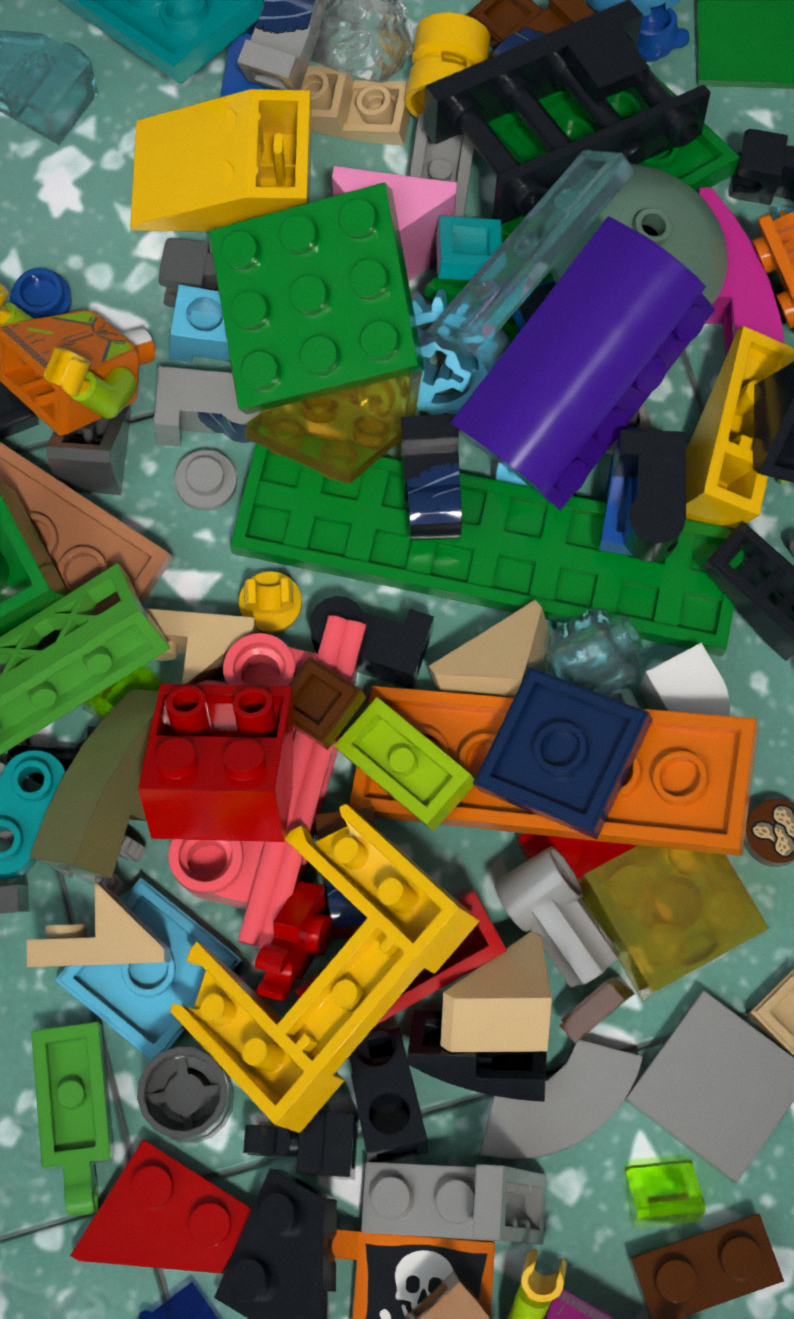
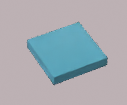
[55,878,243,1060]

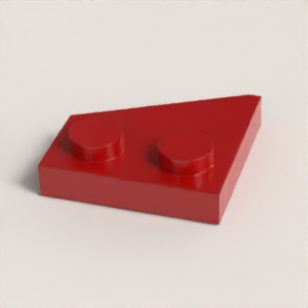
[70,1139,252,1274]

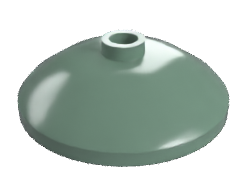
[546,164,728,305]

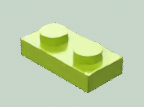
[334,697,475,832]

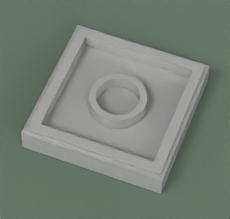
[625,991,794,1183]

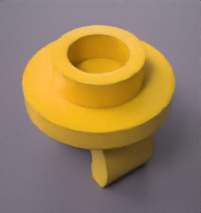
[239,571,302,634]

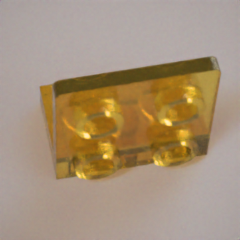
[245,372,422,484]

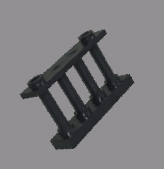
[423,0,711,225]

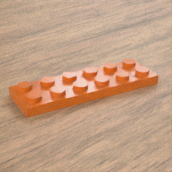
[349,686,759,856]

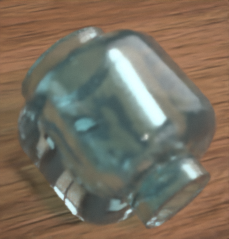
[544,607,643,696]

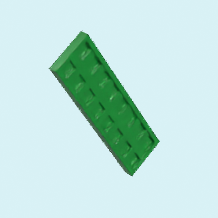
[230,431,744,656]

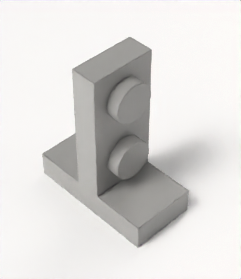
[361,1162,546,1245]

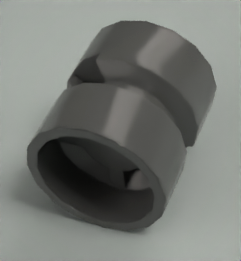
[137,1047,234,1143]

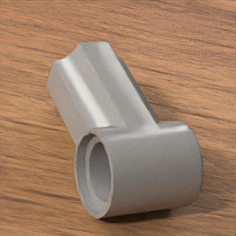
[494,846,619,988]

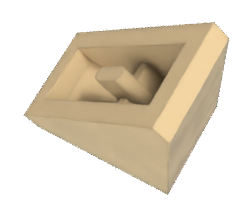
[428,600,554,698]
[441,931,552,1052]

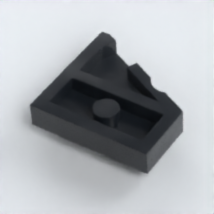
[214,1168,337,1319]

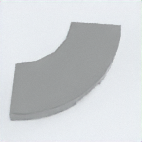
[479,1040,643,1160]

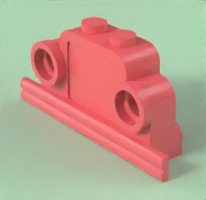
[168,616,366,948]

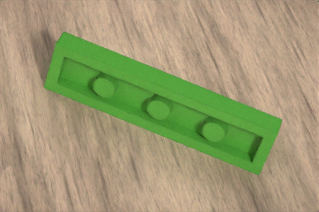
[0,563,171,755]

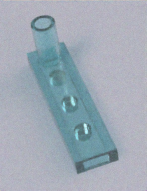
[427,150,635,373]

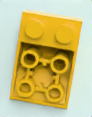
[130,89,313,232]

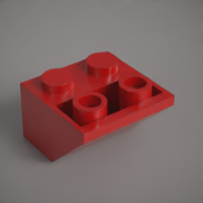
[138,684,293,842]

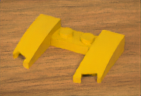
[170,804,480,1133]

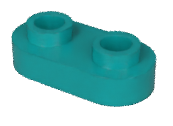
[0,750,66,879]

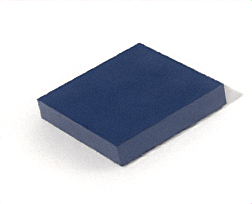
[473,667,653,839]

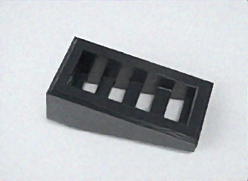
[702,521,794,661]

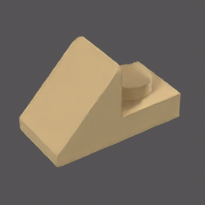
[144,608,258,684]
[27,882,171,967]

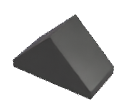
[46,404,131,495]

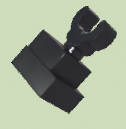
[243,1112,359,1180]

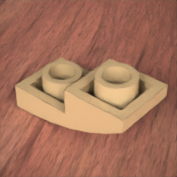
[300,66,411,145]

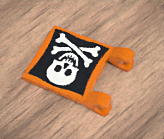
[332,1230,495,1319]

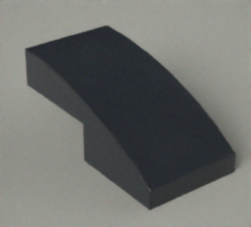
[407,1010,547,1102]

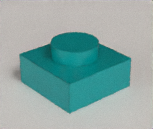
[436,215,503,283]

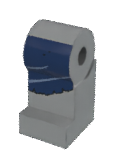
[237,0,327,90]
[153,366,271,447]

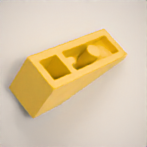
[686,326,794,529]

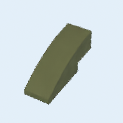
[29,689,159,879]

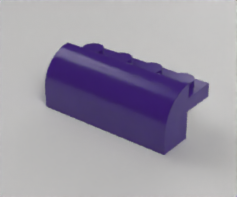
[450,216,715,511]

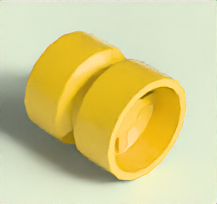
[405,12,491,118]

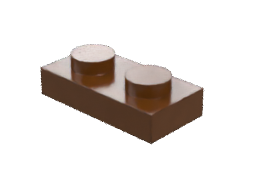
[628,1214,784,1319]

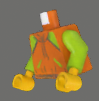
[0,284,155,436]

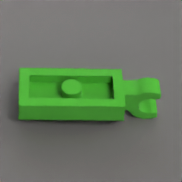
[31,1022,114,1217]

